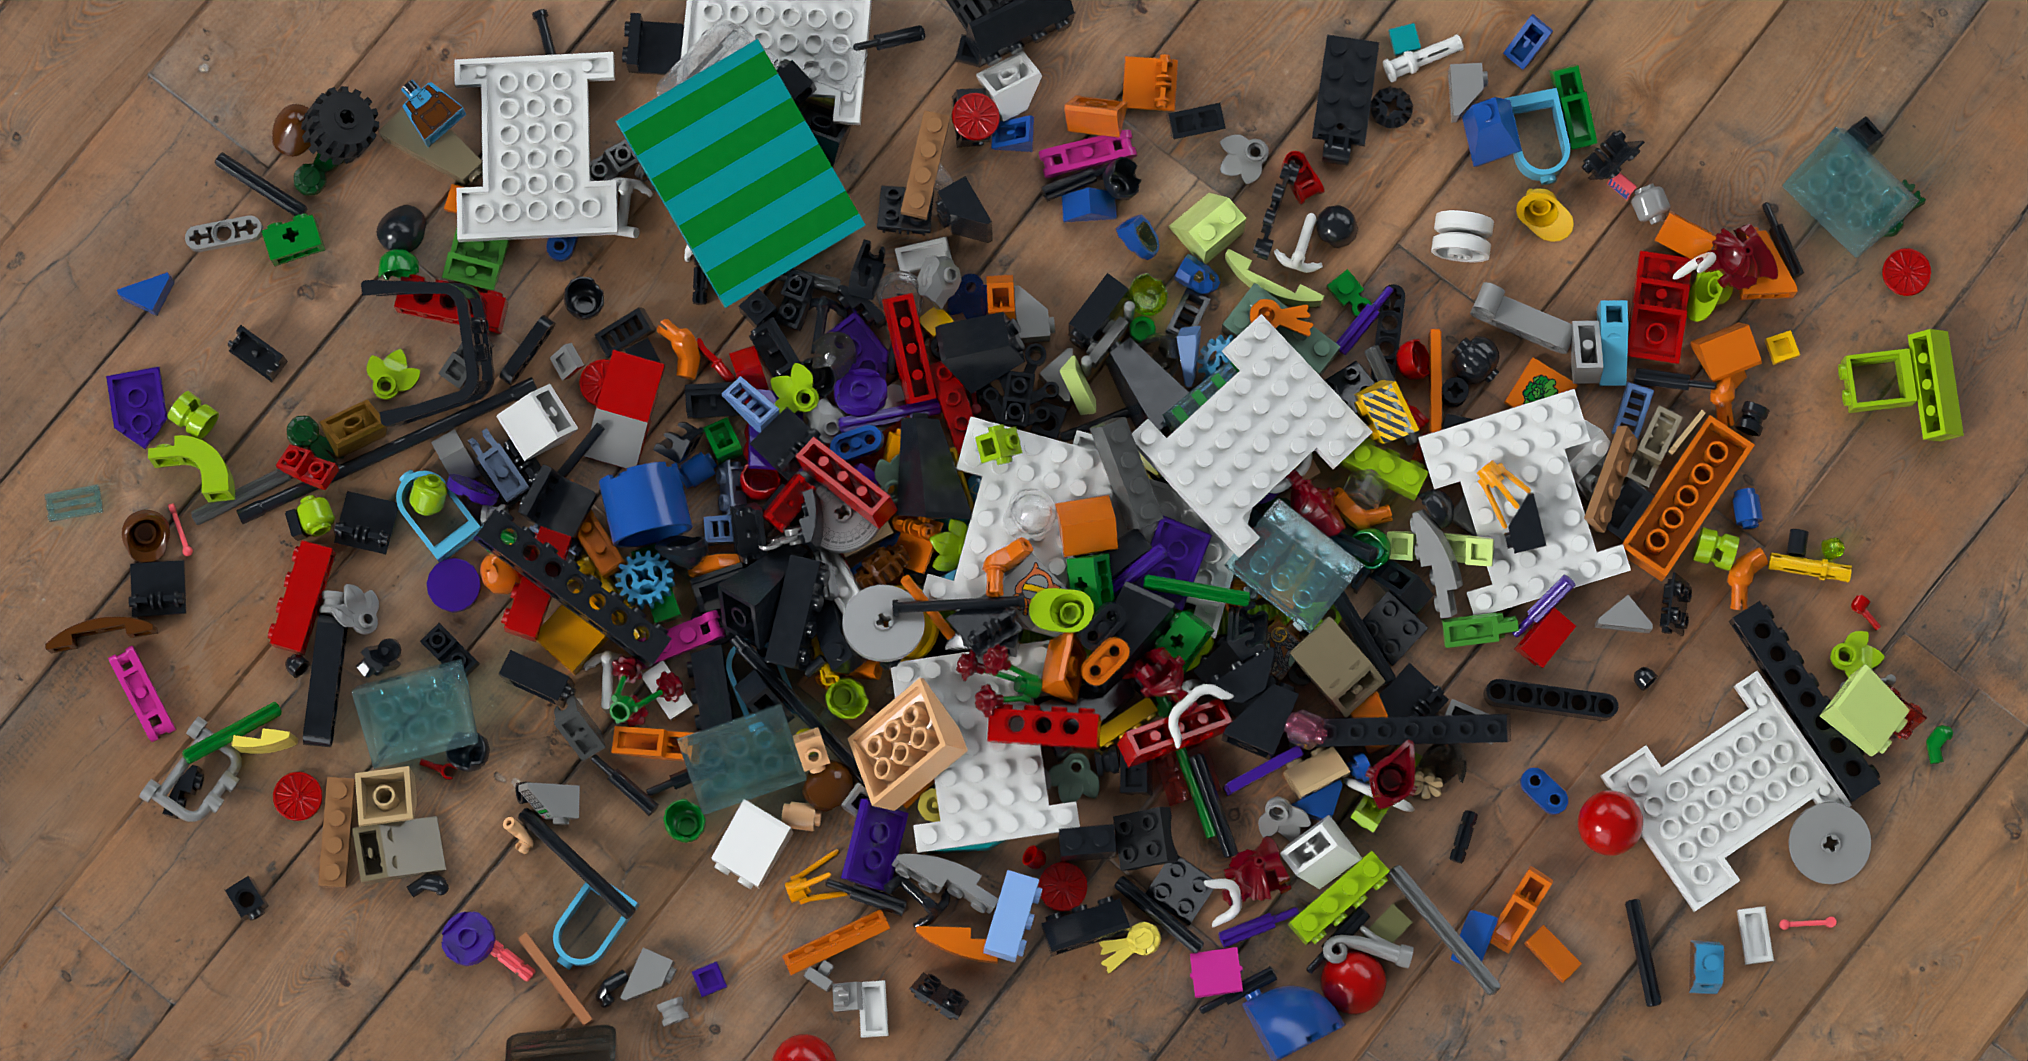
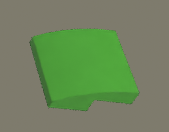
[442,228,510,291]

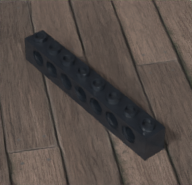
[472,509,672,668]
[1729,601,1881,803]
[1288,714,1511,747]

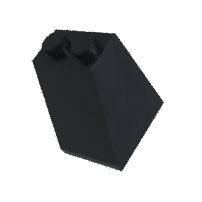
[935,312,1025,394]
[1221,682,1299,760]

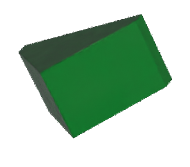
[703,417,743,465]

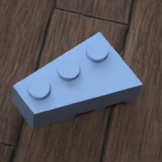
[983,870,1042,962]

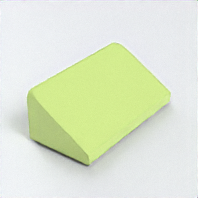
[1059,355,1096,415]

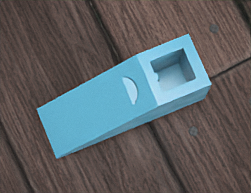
[1597,300,1628,386]

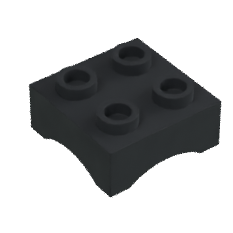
[1113,807,1178,871]

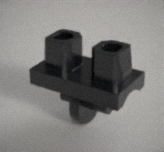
[356,638,402,678]

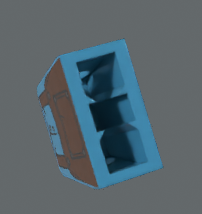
[401,80,466,147]
[1689,940,1724,994]

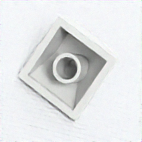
[976,50,1042,121]

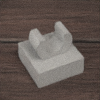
[804,960,834,993]
[832,982,863,1012]

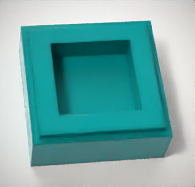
[1388,23,1421,56]

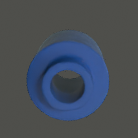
[679,451,717,489]
[1732,488,1763,529]

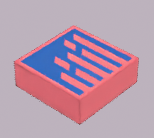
[1607,173,1637,201]

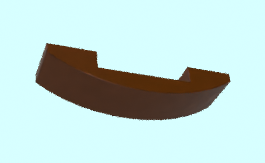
[45,617,158,654]

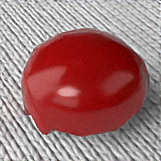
[1396,339,1430,380]
[740,464,781,501]

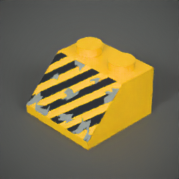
[1354,380,1419,444]

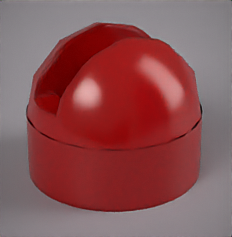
[1022,845,1046,869]

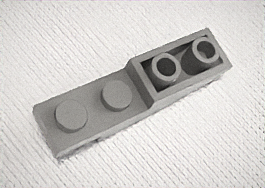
[1410,509,1463,618]
[892,854,999,914]

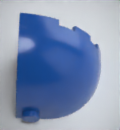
[1242,986,1345,1061]

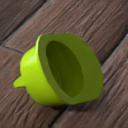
[1686,270,1733,322]
[1029,588,1094,633]

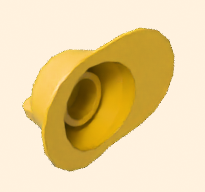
[1516,188,1574,242]

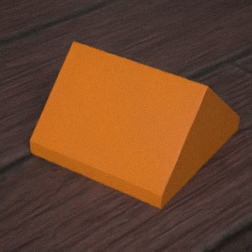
[1064,96,1128,138]
[1655,211,1716,260]
[1690,322,1762,382]
[1055,495,1118,558]
[1041,632,1087,704]

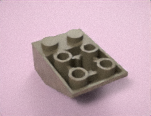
[1289,616,1385,718]
[352,816,446,885]

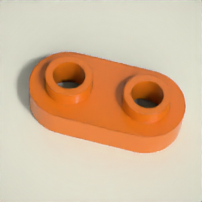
[1081,637,1129,685]

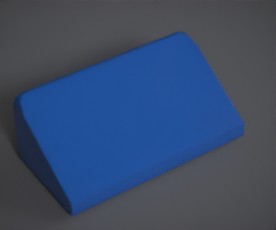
[1451,910,1498,966]

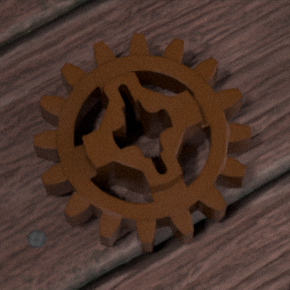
[854,543,910,590]

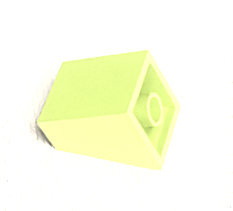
[1169,193,1246,264]
[1820,664,1910,757]

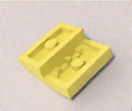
[232,728,298,754]

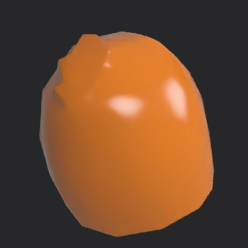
[480,543,523,594]

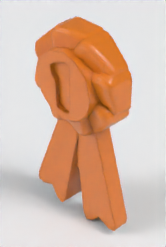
[1249,299,1314,337]

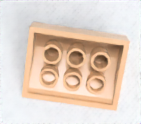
[847,678,968,811]

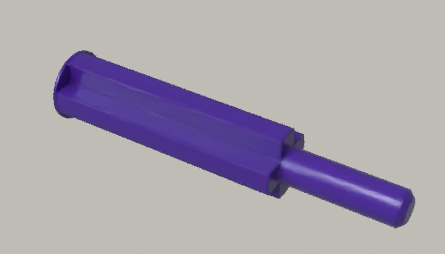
[1336,286,1393,355]
[1513,574,1576,637]
[1218,907,1299,948]

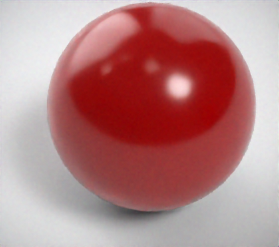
[1578,790,1644,856]
[1321,949,1386,1014]
[772,1034,836,1061]

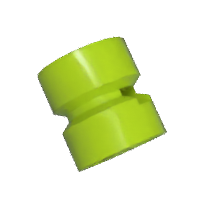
[168,391,219,440]
[1693,527,1740,571]

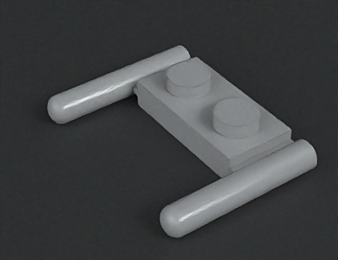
[1081,301,1135,377]

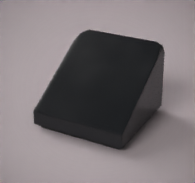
[1842,116,1883,156]

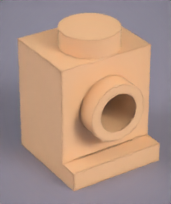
[793,727,830,774]

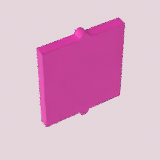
[1190,947,1243,998]

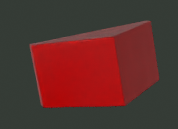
[729,346,769,404]

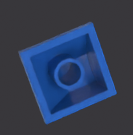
[1462,97,1522,167]

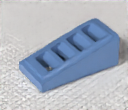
[1177,326,1201,387]
[722,376,779,433]
[1611,381,1654,439]
[703,515,733,546]

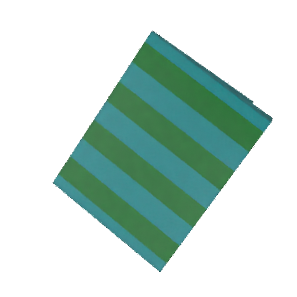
[615,39,866,308]

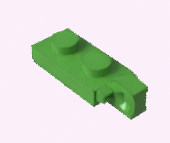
[1442,612,1519,648]

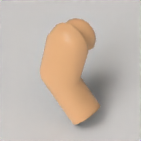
[503,817,534,854]

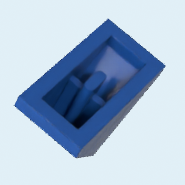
[1503,14,1553,70]
[991,115,1034,152]
[1062,187,1117,223]
[117,272,174,316]
[1291,780,1343,821]

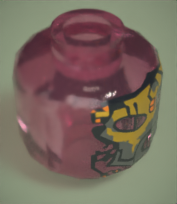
[1284,709,1327,749]

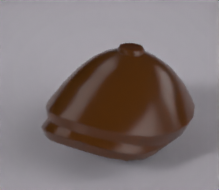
[272,104,311,157]
[122,509,170,563]
[802,759,854,812]

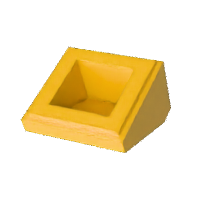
[919,307,954,340]

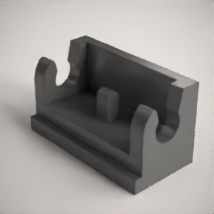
[553,695,606,761]

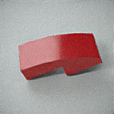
[276,444,340,491]

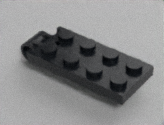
[1312,34,1380,166]

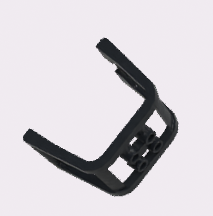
[361,280,495,426]

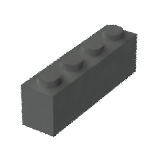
[1089,417,1164,529]

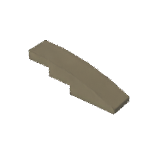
[1621,406,1683,490]

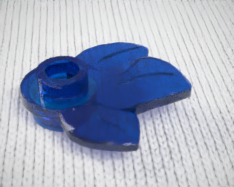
[947,274,988,319]

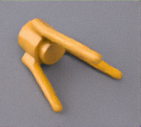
[1476,460,1531,529]
[784,849,848,905]

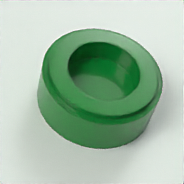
[1129,316,1156,344]

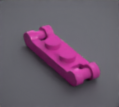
[1038,129,1137,178]
[637,610,726,670]
[108,645,176,742]

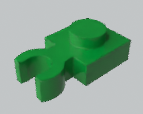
[1326,269,1372,318]

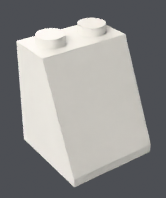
[711,799,794,890]

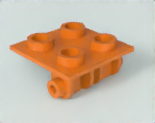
[1122,54,1178,111]
[892,515,944,574]

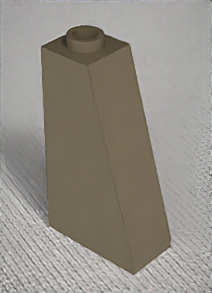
[378,108,483,186]

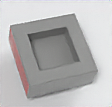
[550,343,584,381]

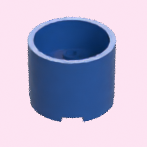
[599,461,693,548]

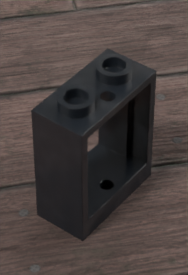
[499,650,576,708]

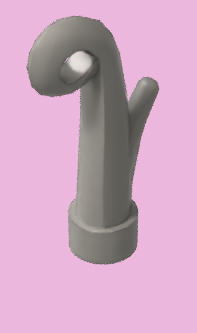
[1323,926,1414,968]

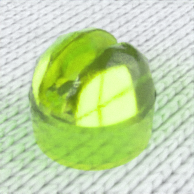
[1821,537,1845,561]

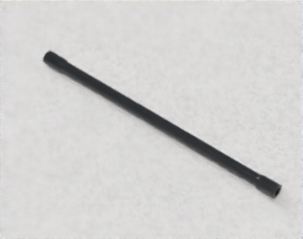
[236,377,537,524]

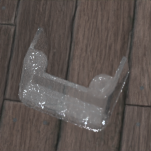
[656,19,781,96]

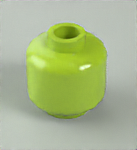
[409,474,448,516]
[296,495,335,537]

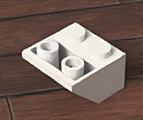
[496,384,578,461]
[1565,420,1611,501]
[1280,815,1362,889]

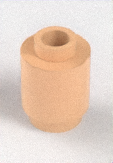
[781,801,822,831]

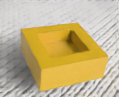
[1764,330,1800,365]

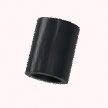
[1787,529,1809,557]

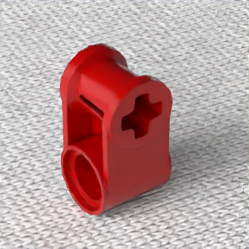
[1282,151,1325,205]

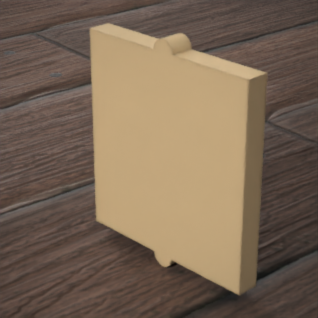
[1667,410,1706,457]

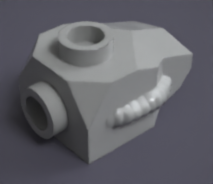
[917,256,961,310]
[803,397,848,449]

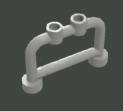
[139,716,242,822]

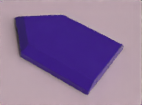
[823,311,889,380]
[106,367,168,449]

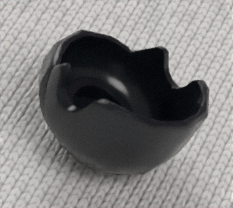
[1102,157,1142,200]
[1316,205,1358,248]
[564,276,604,320]
[801,357,838,398]
[1418,489,1454,529]
[446,730,490,772]

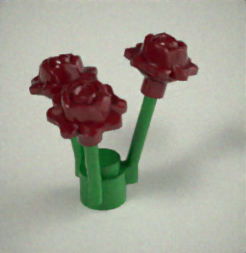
[956,644,1042,717]
[610,655,684,727]

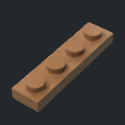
[901,110,950,220]
[1584,426,1638,533]
[318,777,356,888]

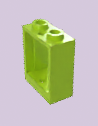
[1838,348,1917,413]

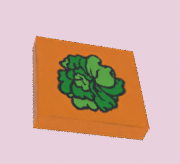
[1504,357,1578,408]

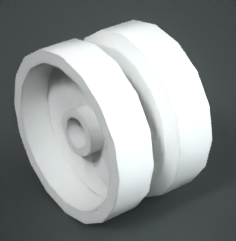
[1431,210,1494,262]

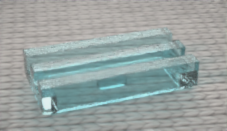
[44,485,103,522]

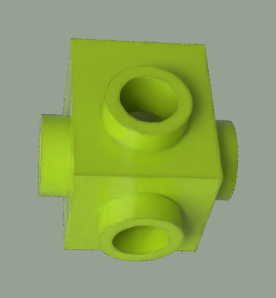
[975,424,1022,465]

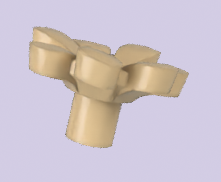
[1414,768,1443,799]

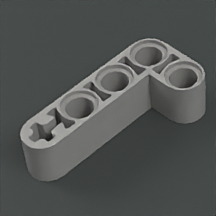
[1470,282,1572,354]

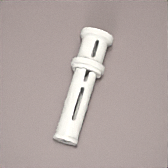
[1383,34,1464,82]

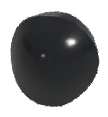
[376,205,426,252]
[655,535,709,570]

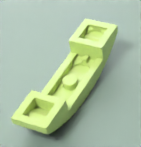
[1225,249,1324,307]
[1387,531,1494,567]

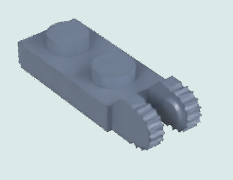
[468,428,530,503]

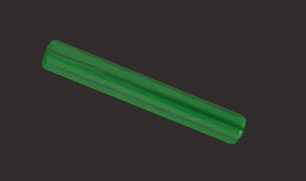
[1143,575,1250,606]
[182,702,282,764]

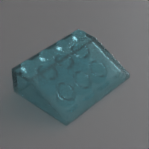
[1782,127,1920,258]
[1224,498,1364,633]
[351,659,479,769]
[677,704,807,815]

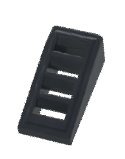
[1163,288,1211,346]
[594,307,656,358]

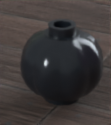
[1451,336,1500,384]

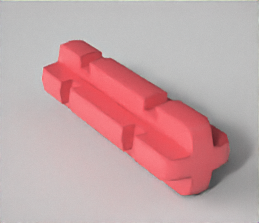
[490,940,536,982]

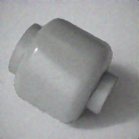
[1631,183,1671,225]

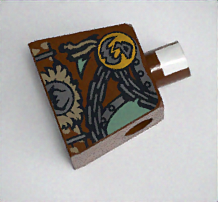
[1267,613,1309,681]

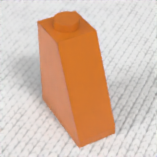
[1736,227,1798,300]

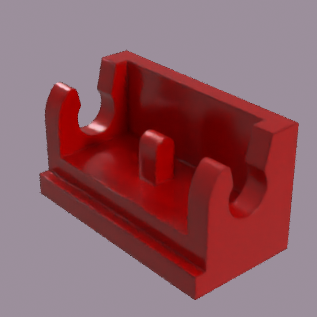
[763,474,816,533]
[1514,607,1576,668]

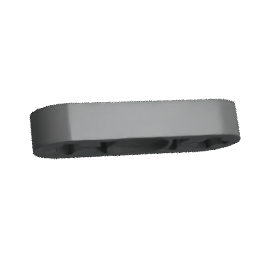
[185,215,264,252]

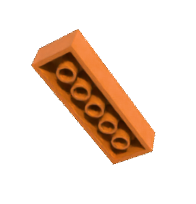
[1622,415,1755,582]

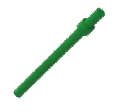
[1155,696,1217,839]

